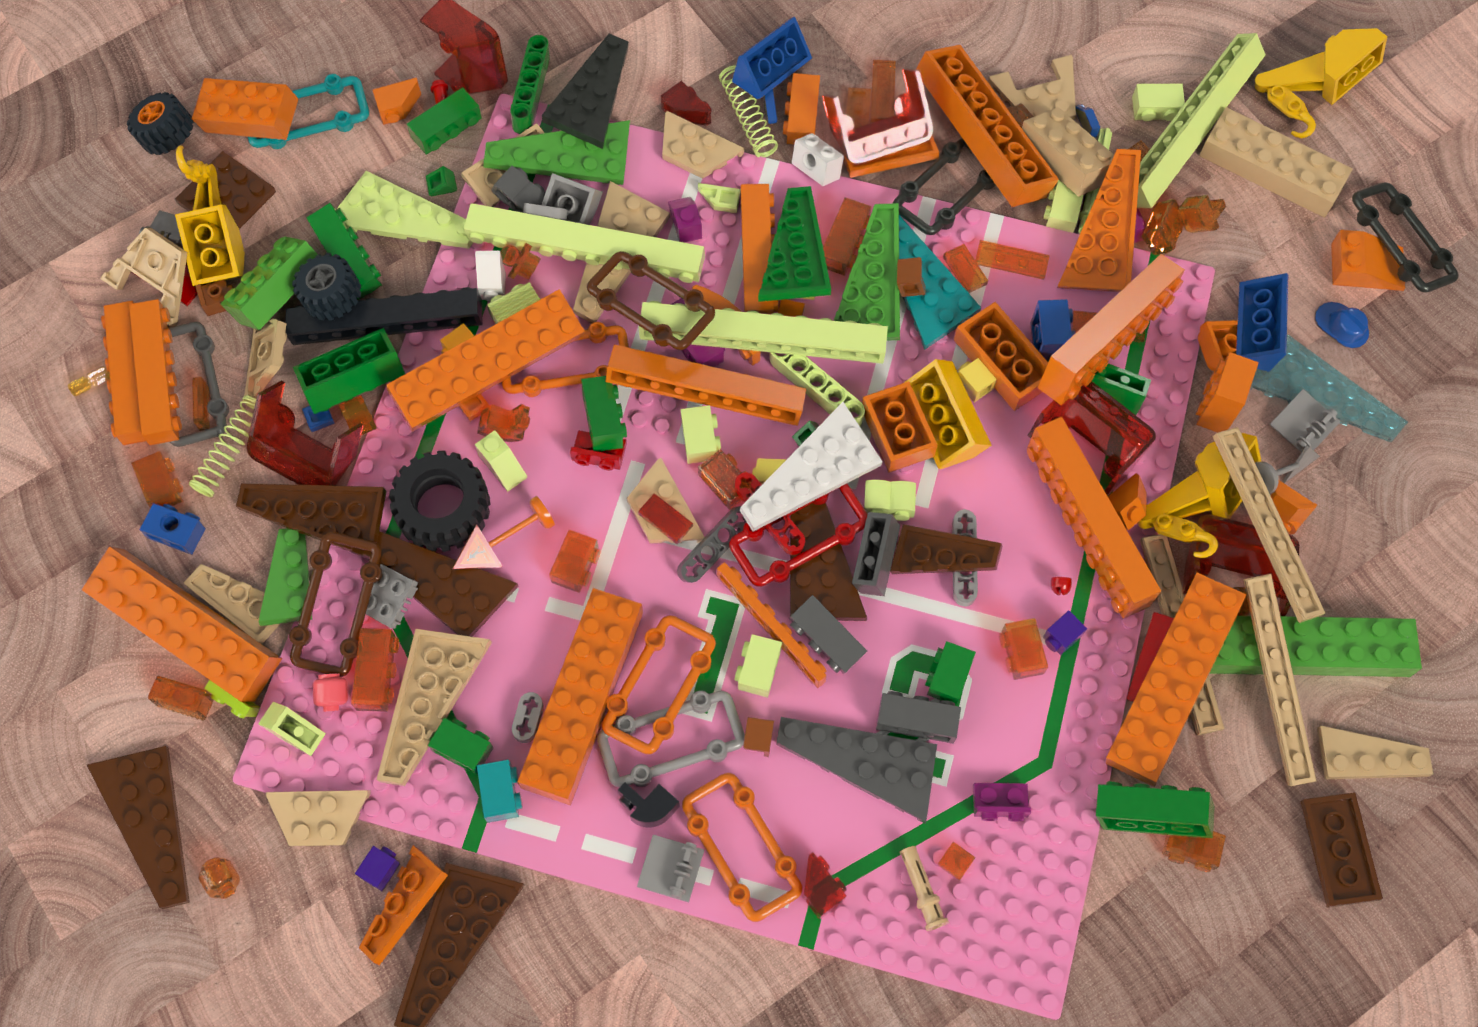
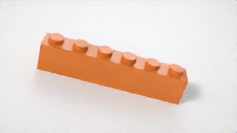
[741,184,778,315]
[129,299,182,445]
[101,300,146,445]

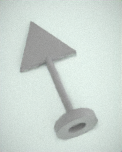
[1255,446,1320,495]

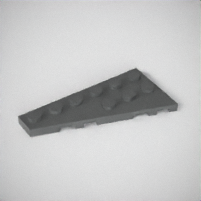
[776,717,937,824]

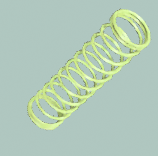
[719,65,778,157]
[189,395,268,497]

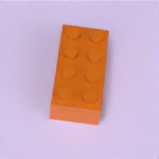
[192,78,298,140]
[954,302,1048,411]

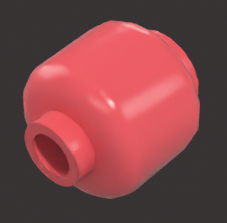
[312,673,348,712]

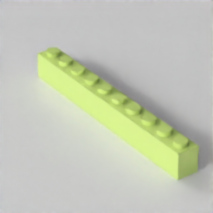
[1137,33,1266,208]
[464,203,705,283]
[639,301,888,364]

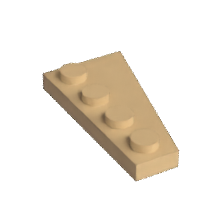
[461,123,544,207]
[184,564,280,644]
[1317,726,1433,779]

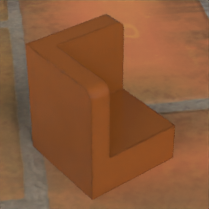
[897,257,926,297]
[743,717,774,757]

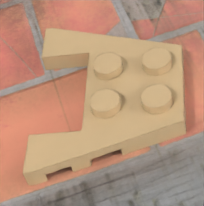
[988,55,1076,122]
[101,228,187,327]

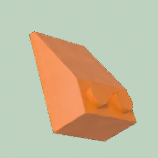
[1331,230,1405,291]

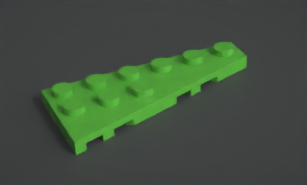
[483,120,630,185]
[834,203,900,341]

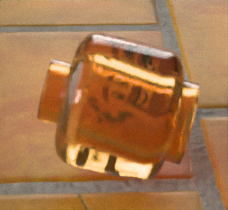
[198,857,240,899]

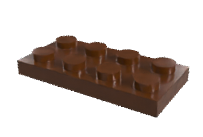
[1300,792,1383,908]

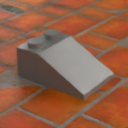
[542,173,603,225]

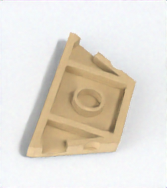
[662,111,744,179]
[244,318,287,398]
[627,458,704,543]
[266,790,371,846]

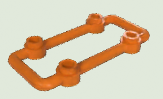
[501,322,629,397]
[602,615,716,754]
[682,773,803,922]

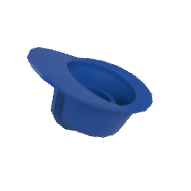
[1315,302,1369,348]

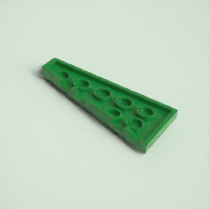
[758,186,831,302]

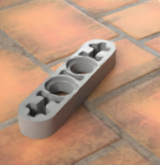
[952,509,978,607]

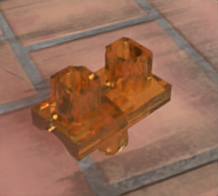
[500,243,541,280]

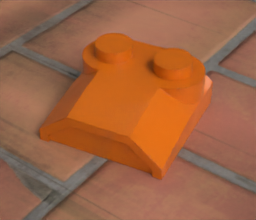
[1198,320,1238,371]
[1270,480,1317,534]

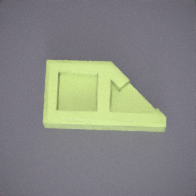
[698,183,741,213]

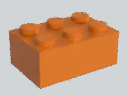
[1195,352,1259,433]
[862,381,938,473]

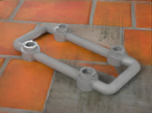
[597,691,745,787]

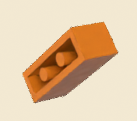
[783,73,820,145]

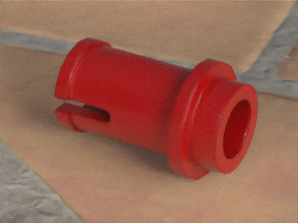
[430,80,449,104]

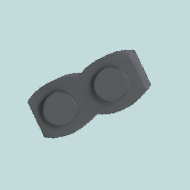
[491,166,546,213]

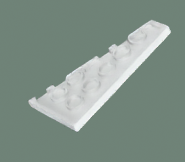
[740,402,883,531]

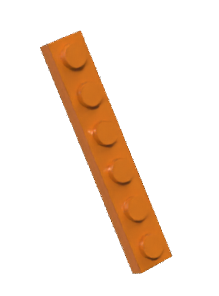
[717,562,827,689]

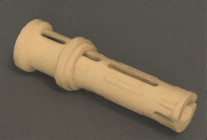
[900,846,949,931]

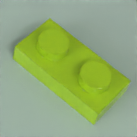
[204,680,260,719]

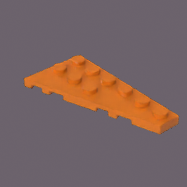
[1057,149,1141,292]

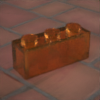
[823,197,871,276]
[351,628,399,712]

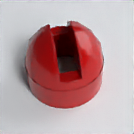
[1051,577,1072,596]

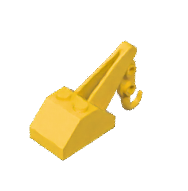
[1255,28,1388,138]
[175,145,245,286]
[1137,433,1261,558]

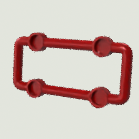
[729,484,867,587]

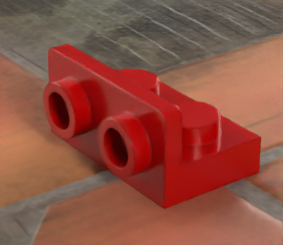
[570,430,627,471]

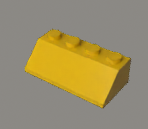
[904,359,992,469]

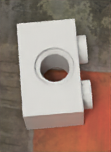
[792,133,844,186]

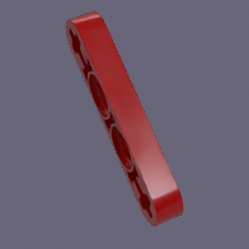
[734,472,805,555]

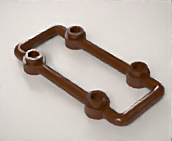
[587,251,715,350]
[289,532,382,677]

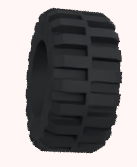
[389,451,491,552]

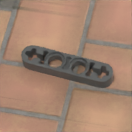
[677,506,746,583]

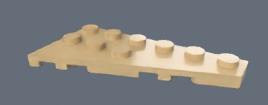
[573,181,670,323]
[377,629,492,786]

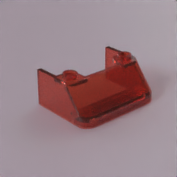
[420,0,508,95]
[822,68,933,164]
[246,380,364,486]
[1027,381,1156,496]
[1182,514,1300,616]

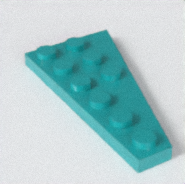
[899,215,981,350]

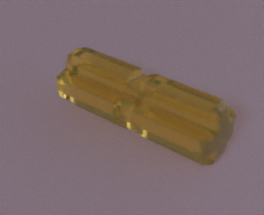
[67,366,110,396]

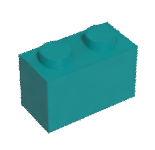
[477,759,523,823]

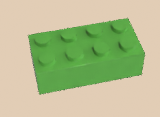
[221,236,318,330]

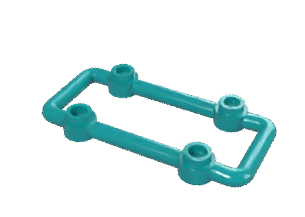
[247,74,369,149]

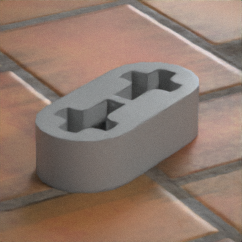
[523,203,568,221]
[512,692,544,743]

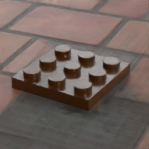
[175,151,276,229]

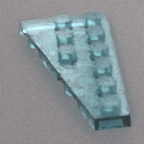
[1250,335,1408,442]

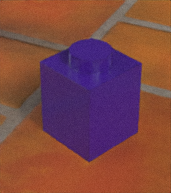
[1043,610,1087,655]
[355,846,400,892]

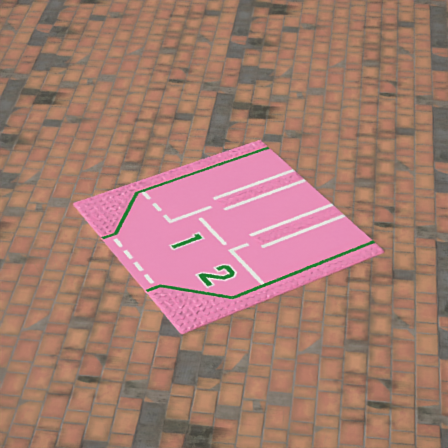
[233,94,1215,1020]

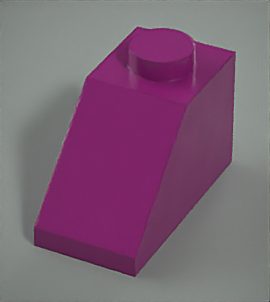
[668,197,702,243]

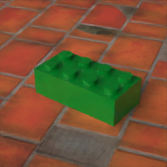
[293,328,405,414]
[1096,782,1215,838]

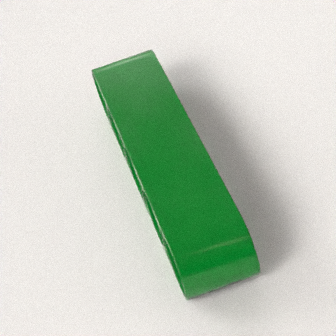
[510,35,550,134]

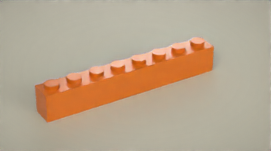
[605,344,806,426]

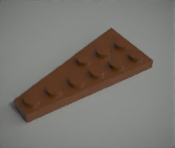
[236,483,387,559]
[790,502,867,621]
[366,531,519,637]
[87,746,190,909]
[394,863,525,1027]

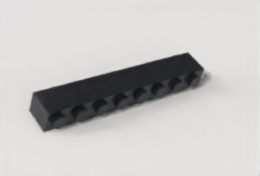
[286,287,483,345]

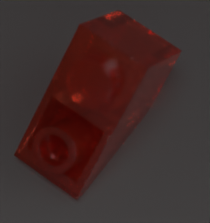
[661,80,712,126]
[803,852,847,920]

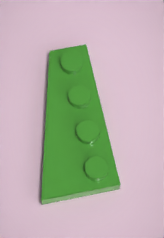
[258,528,313,626]

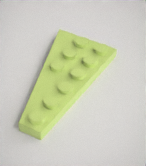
[337,171,474,249]

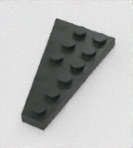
[542,33,629,149]

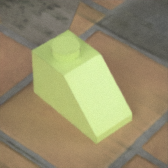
[475,430,528,492]
[258,702,326,756]

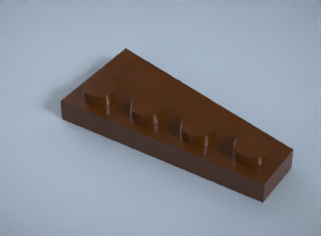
[890,524,1003,574]

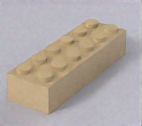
[1199,107,1353,218]

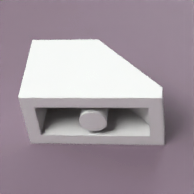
[475,251,506,302]

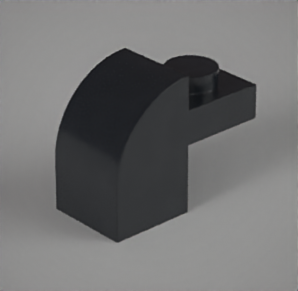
[618,782,680,827]

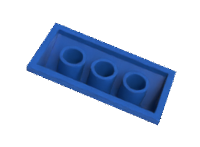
[732,17,812,99]
[1236,273,1289,372]

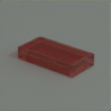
[638,493,693,544]

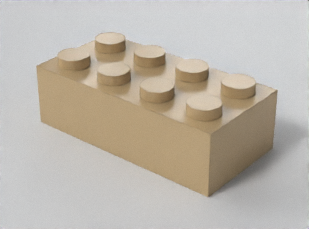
[1022,107,1114,197]

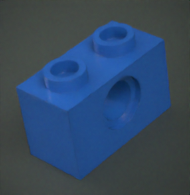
[139,503,206,555]

